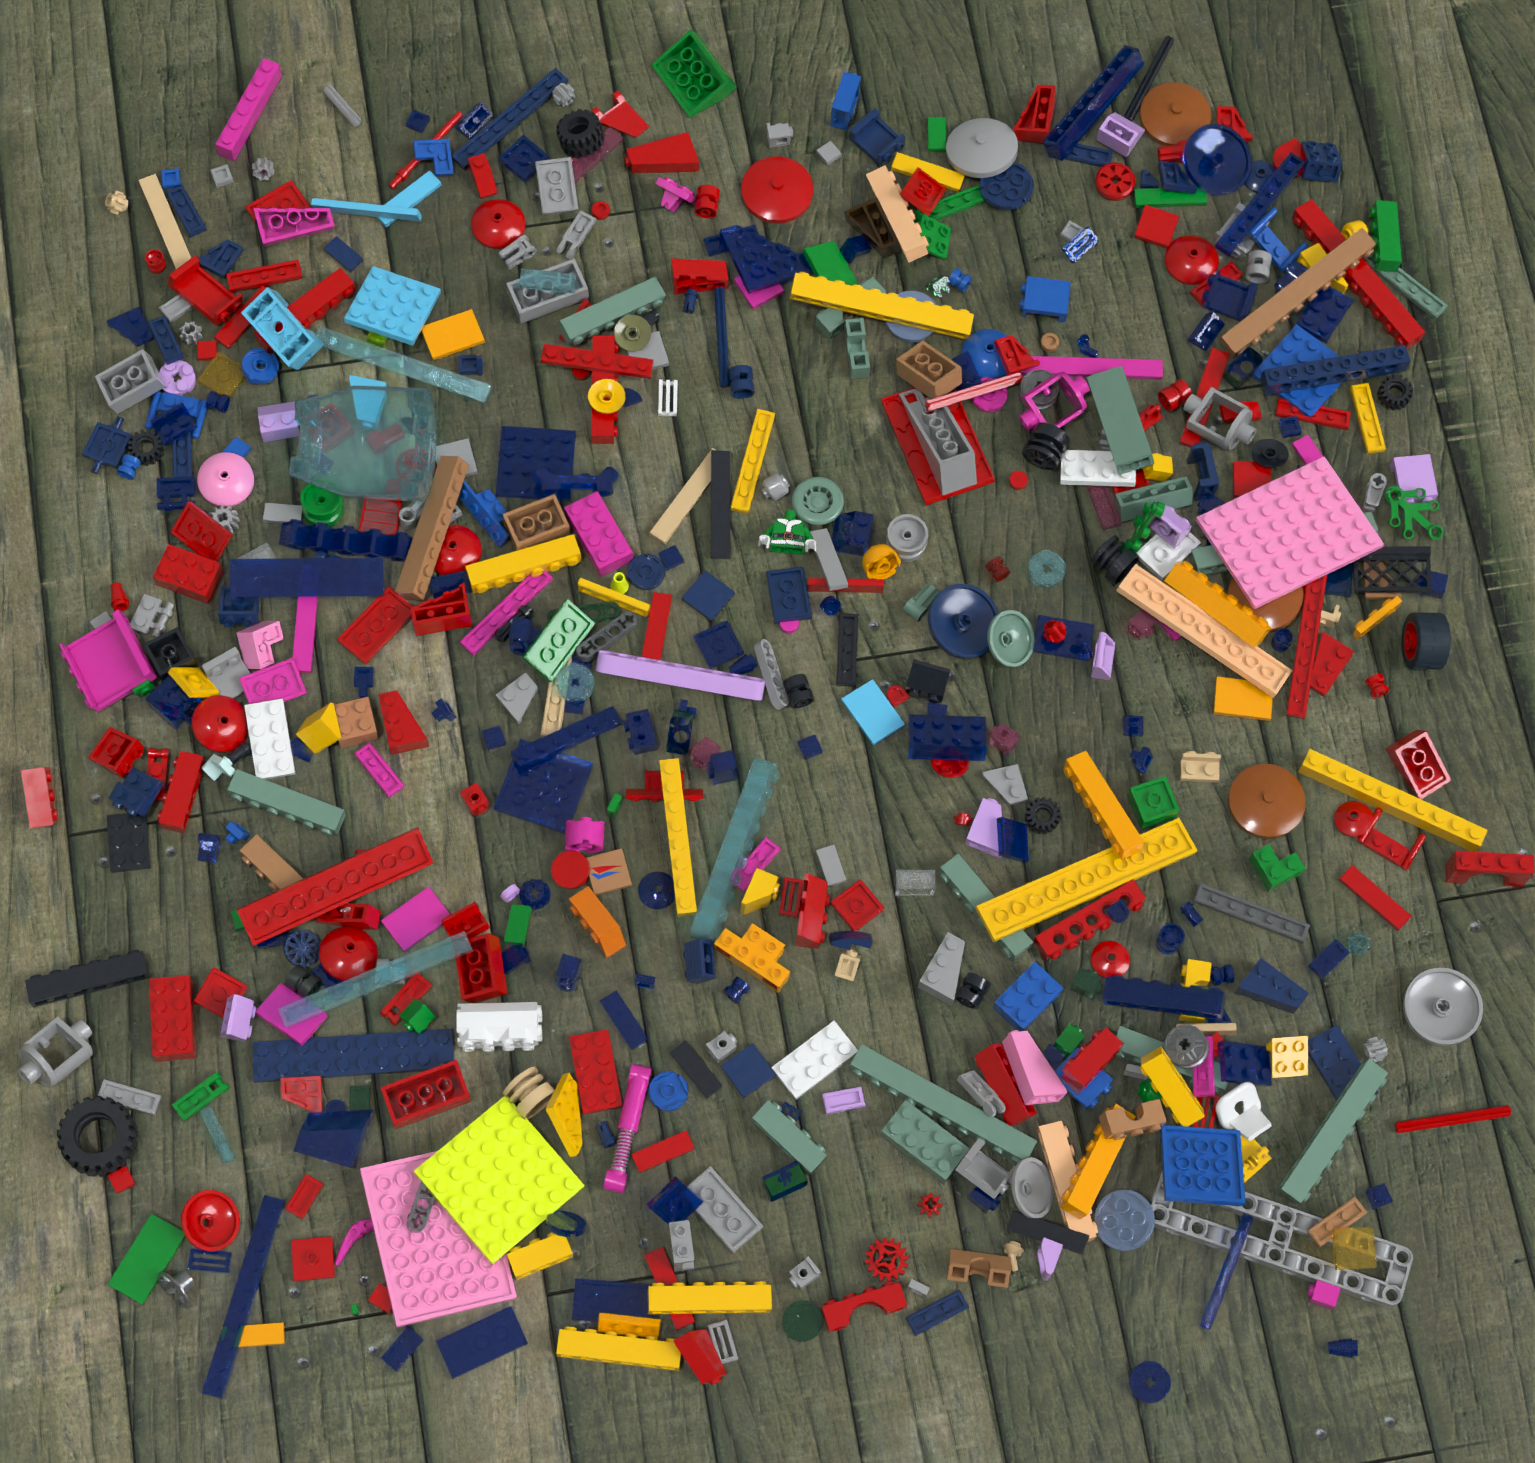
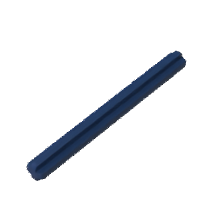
[714,287,730,388]

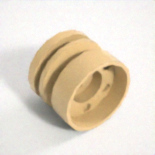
[503,1067,555,1120]

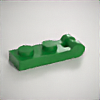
[172,1072,230,1122]

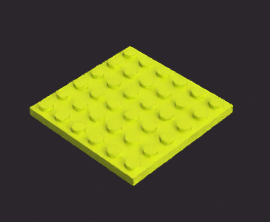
[413,1096,585,1265]

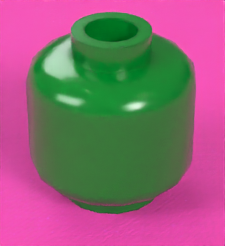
[1138,1078,1163,1104]

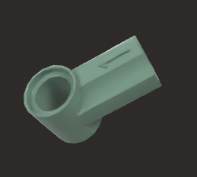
[903,584,939,622]

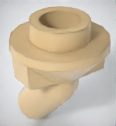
[1004,1241,1024,1271]

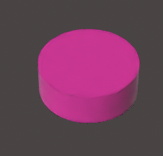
[780,621,799,634]

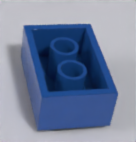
[992,962,1064,1032]

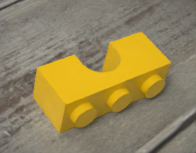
[1176,959,1212,1024]

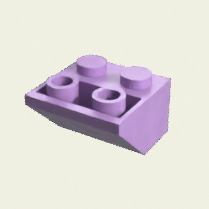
[1096,112,1145,157]

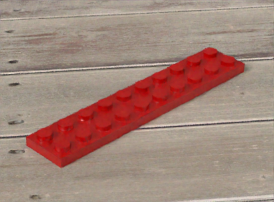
[236,827,434,946]

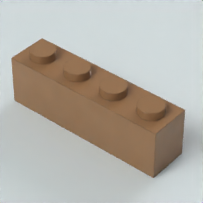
[240,834,303,892]

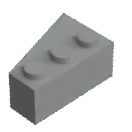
[918,932,965,1006]

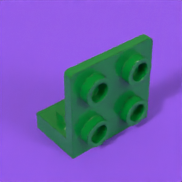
[913,214,951,260]

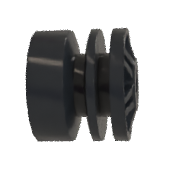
[1022,422,1070,470]
[1090,535,1140,586]

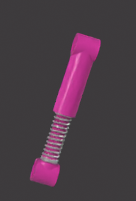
[603,1064,652,1193]

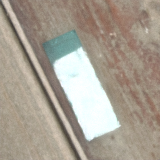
[519,268,576,294]

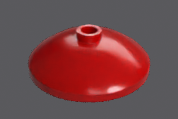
[471,199,526,249]
[1164,235,1219,285]
[434,524,482,578]
[191,695,248,753]
[319,927,378,982]
[181,1190,240,1252]

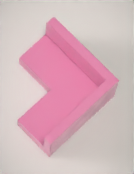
[237,621,284,669]

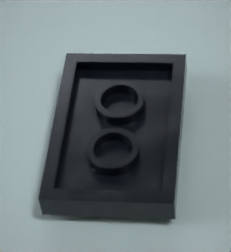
[107,813,151,873]

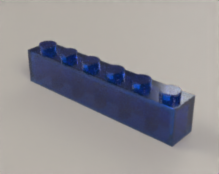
[1102,975,1226,1020]

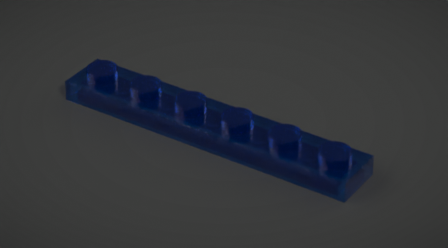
[511,706,622,770]

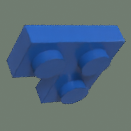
[413,139,454,177]

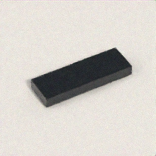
[670,1040,722,1099]

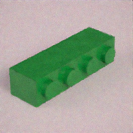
[1369,200,1402,272]

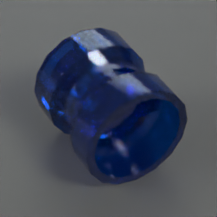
[206,390,230,413]
[1271,628,1293,652]
[1210,964,1234,986]
[723,976,750,1004]

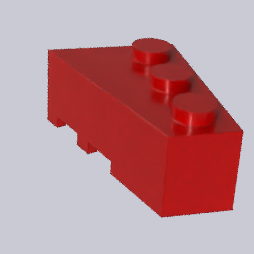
[1013,85,1056,143]
[671,258,728,295]
[378,690,429,755]

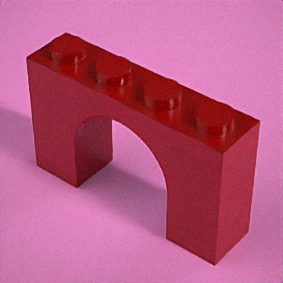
[1445,851,1534,887]

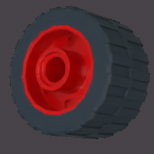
[1401,612,1451,670]

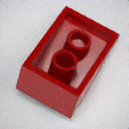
[1385,729,1451,799]

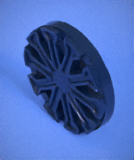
[283,930,320,967]

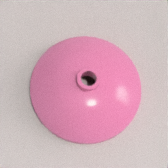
[197,452,254,507]

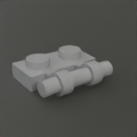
[130,594,174,638]

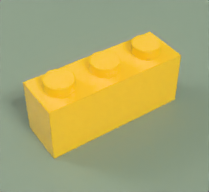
[507,1231,573,1280]

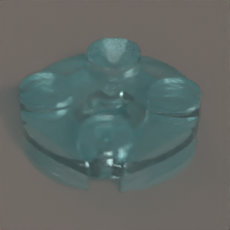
[1028,549,1066,588]
[556,663,594,702]

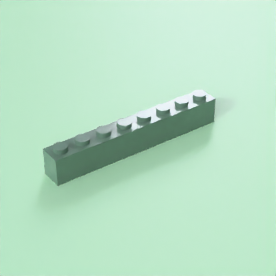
[1277,1059,1388,1204]

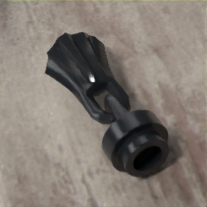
[494,604,533,642]

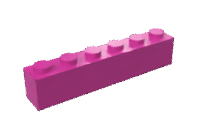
[215,58,282,162]

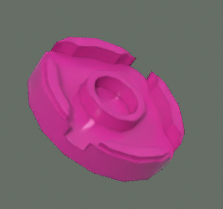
[971,377,1008,412]

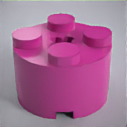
[565,817,604,853]

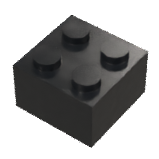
[143,627,198,684]

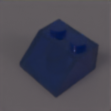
[831,511,874,556]

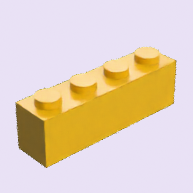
[1140,1046,1205,1127]

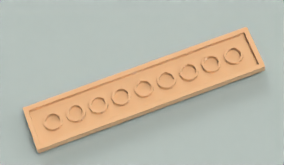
[1116,564,1293,698]

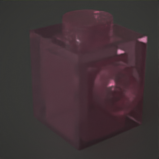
[1127,609,1158,640]
[989,722,1021,756]
[690,736,721,770]

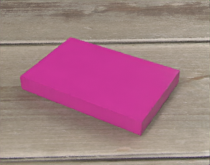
[239,658,307,704]
[381,887,450,953]
[255,983,327,1046]

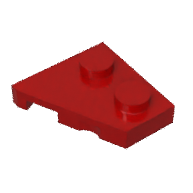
[281,1076,323,1115]

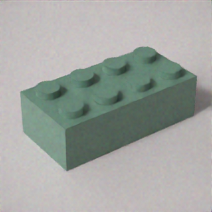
[880,1100,970,1185]

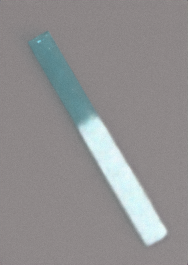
[316,326,492,403]

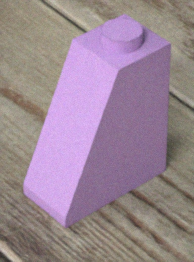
[965,798,1004,859]

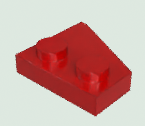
[1216,106,1253,142]
[994,335,1040,375]

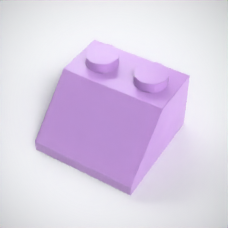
[258,401,300,442]
[1148,505,1192,549]
[220,994,256,1042]

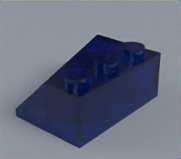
[294,1110,373,1168]

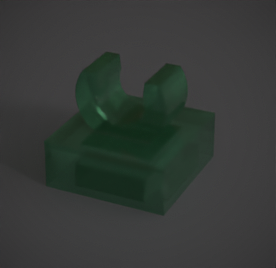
[925,276,950,298]

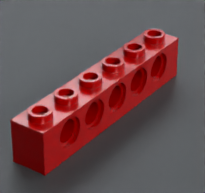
[1033,879,1146,961]

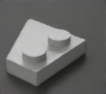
[496,673,538,724]
[982,764,1028,806]

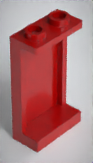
[168,255,243,326]

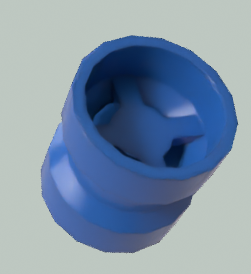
[947,268,973,293]
[116,454,141,480]

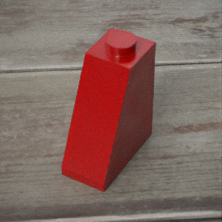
[673,1329,727,1386]

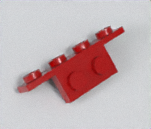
[626,770,703,801]

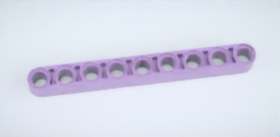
[595,650,765,700]

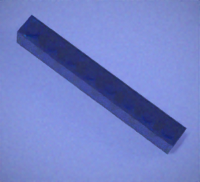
[1043,45,1144,161]

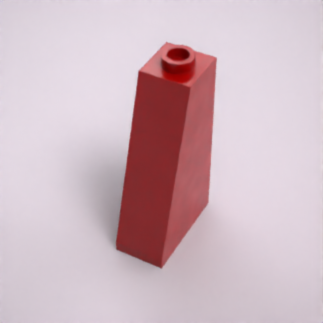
[624,132,699,173]

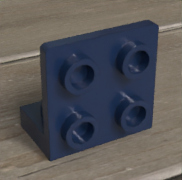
[1301,141,1343,182]

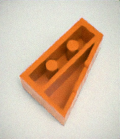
[569,886,626,958]

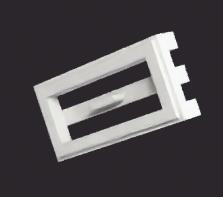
[658,380,678,416]

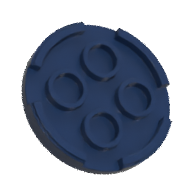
[979,162,1034,210]

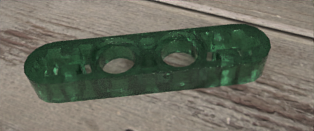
[547,602,620,623]

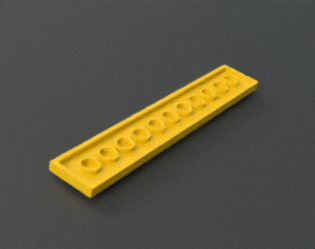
[975,818,1198,942]

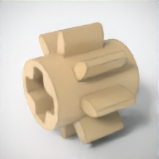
[105,190,128,215]

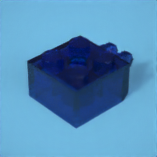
[145,675,202,729]

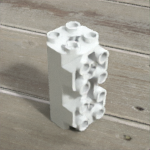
[457,1002,542,1052]

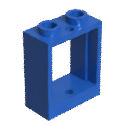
[830,72,861,131]

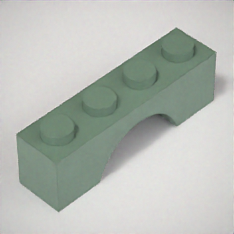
[815,277,887,340]

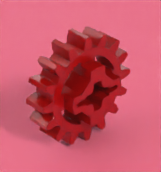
[864,1237,909,1282]

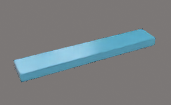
[311,198,422,222]

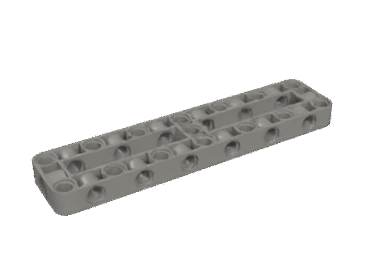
[1150,1172,1413,1308]

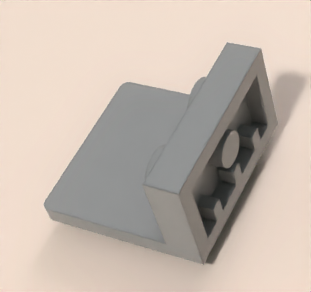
[202,647,250,699]

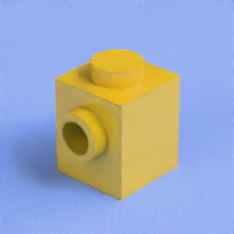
[1143,453,1173,482]

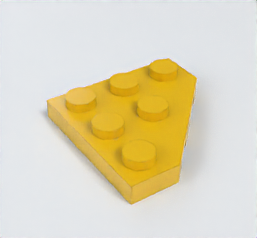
[546,1073,583,1157]

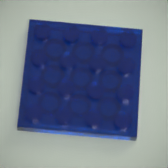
[496,426,576,502]
[493,739,593,834]

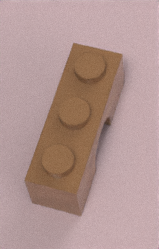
[1099,1099,1167,1141]
[947,1249,1011,1288]

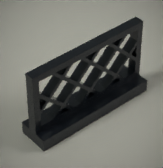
[1354,546,1431,593]

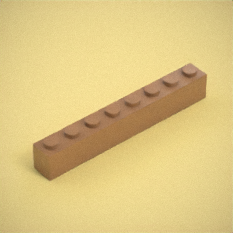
[395,456,469,600]

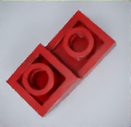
[1219,401,1262,423]

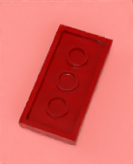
[337,586,414,665]
[569,1029,623,1115]

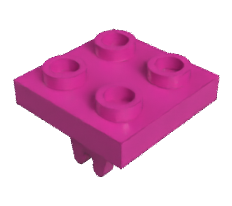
[655,177,696,212]

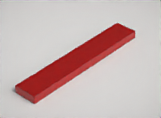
[1179,348,1230,448]

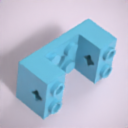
[241,287,324,370]

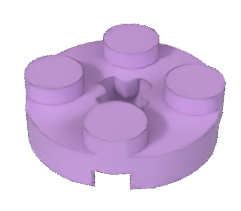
[159,360,196,396]

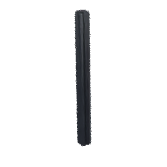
[1124,36,1174,122]

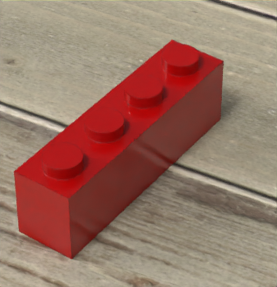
[157,751,205,833]
[974,1043,1037,1126]

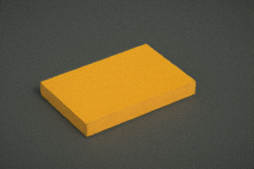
[421,309,485,360]
[1213,677,1273,721]

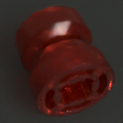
[985,556,1011,583]

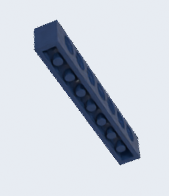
[1260,345,1410,396]

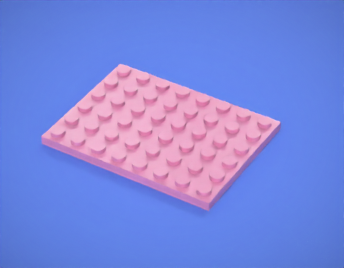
[1196,456,1384,610]
[360,1151,517,1328]

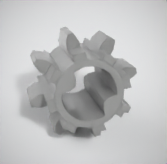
[552,83,576,107]
[252,157,274,181]
[179,321,202,345]
[1363,1036,1388,1063]

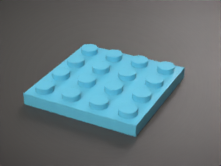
[344,266,441,346]

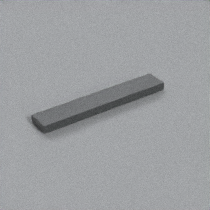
[1193,883,1310,944]

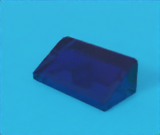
[455,102,493,139]
[1188,312,1225,351]
[430,571,471,599]

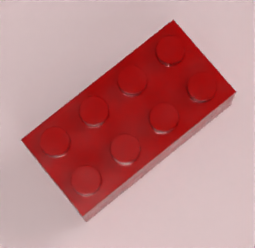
[149,975,196,1062]
[380,1060,471,1130]

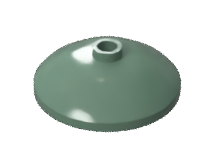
[987,610,1035,667]

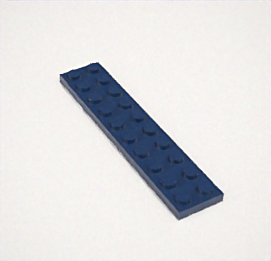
[252,1029,454,1083]

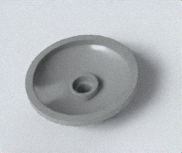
[1011,1157,1054,1219]

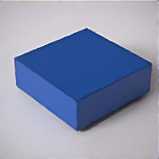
[161,168,181,190]

